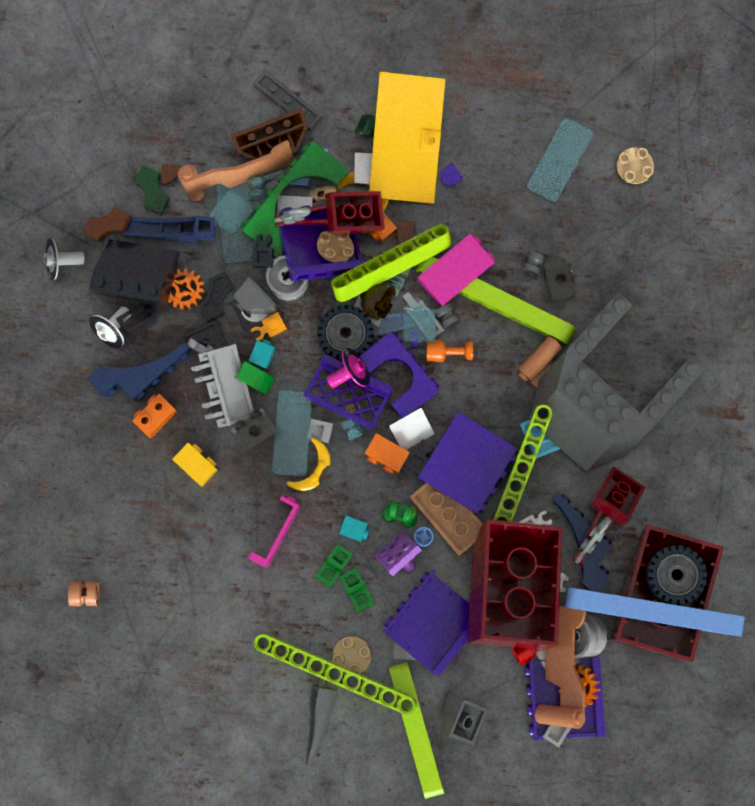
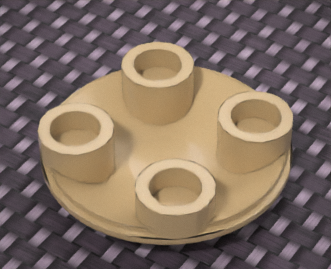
[617,147,654,184]
[317,230,354,263]
[333,636,371,673]

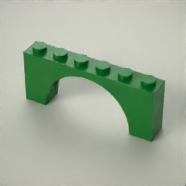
[241,141,349,259]

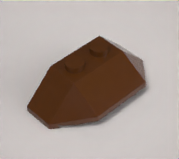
[231,108,308,160]

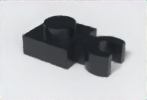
[253,234,274,268]
[403,440,433,476]

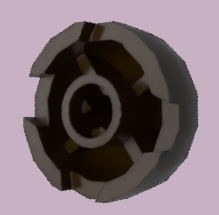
[360,282,396,321]

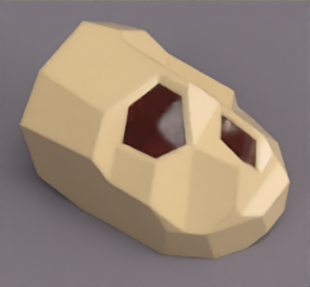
[308,185,336,207]

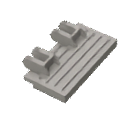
[191,344,256,428]

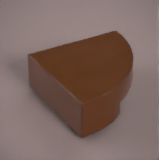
[162,164,181,185]

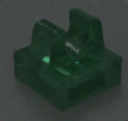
[354,114,375,137]

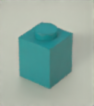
[248,339,276,371]
[339,516,370,542]

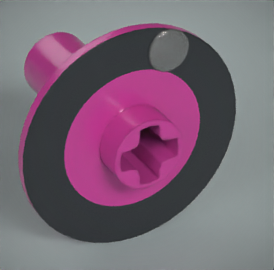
[327,348,370,388]

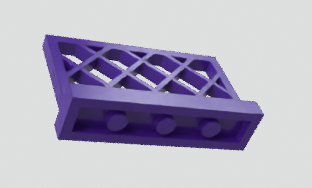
[304,354,394,430]

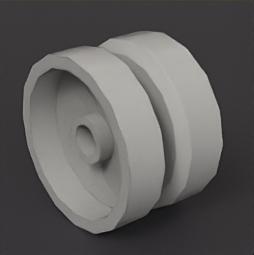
[266,255,309,301]
[575,614,607,658]

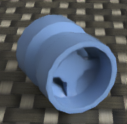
[414,527,433,547]

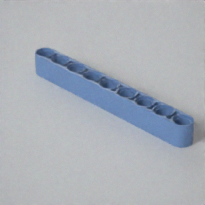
[565,587,745,637]

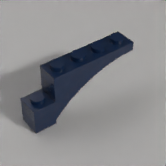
[122,215,217,244]
[87,342,191,401]
[551,493,613,592]

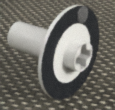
[89,306,131,348]

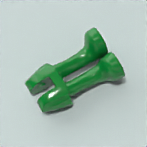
[382,500,417,528]

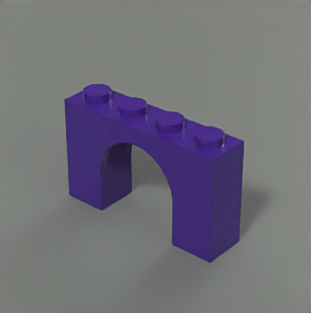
[360,332,439,419]

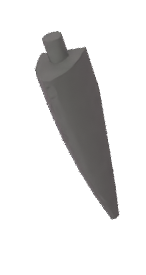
[306,678,337,765]

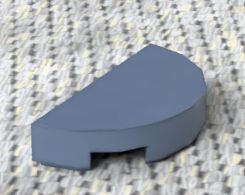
[379,313,416,337]

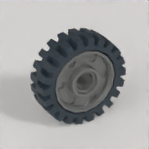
[317,305,374,362]
[646,545,707,605]

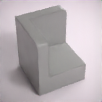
[307,419,333,444]

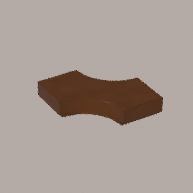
[82,207,132,242]

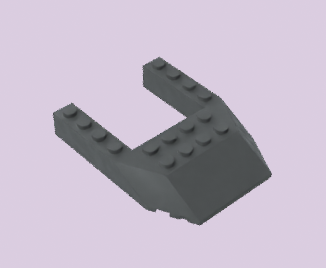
[529,292,705,472]

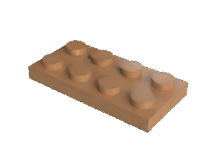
[409,483,482,556]

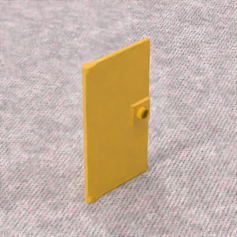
[369,72,445,204]

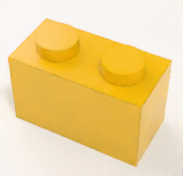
[172,443,218,487]

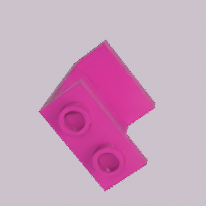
[417,234,495,308]
[248,495,300,569]

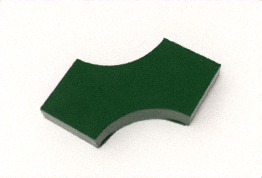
[135,165,170,215]

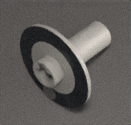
[44,238,84,280]

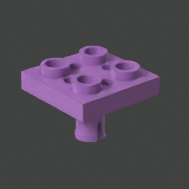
[374,531,422,576]

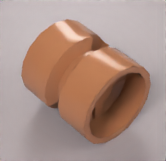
[68,581,99,606]

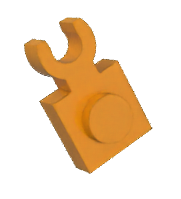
[251,312,287,341]

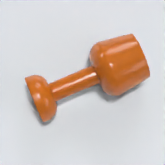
[426,340,473,363]

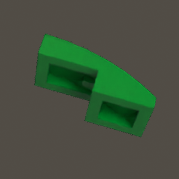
[235,361,275,395]
[314,544,353,588]
[339,568,375,613]

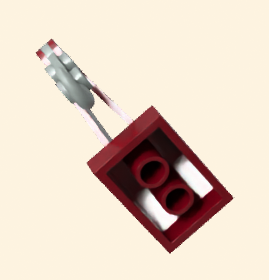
[274,191,385,235]
[572,466,646,566]

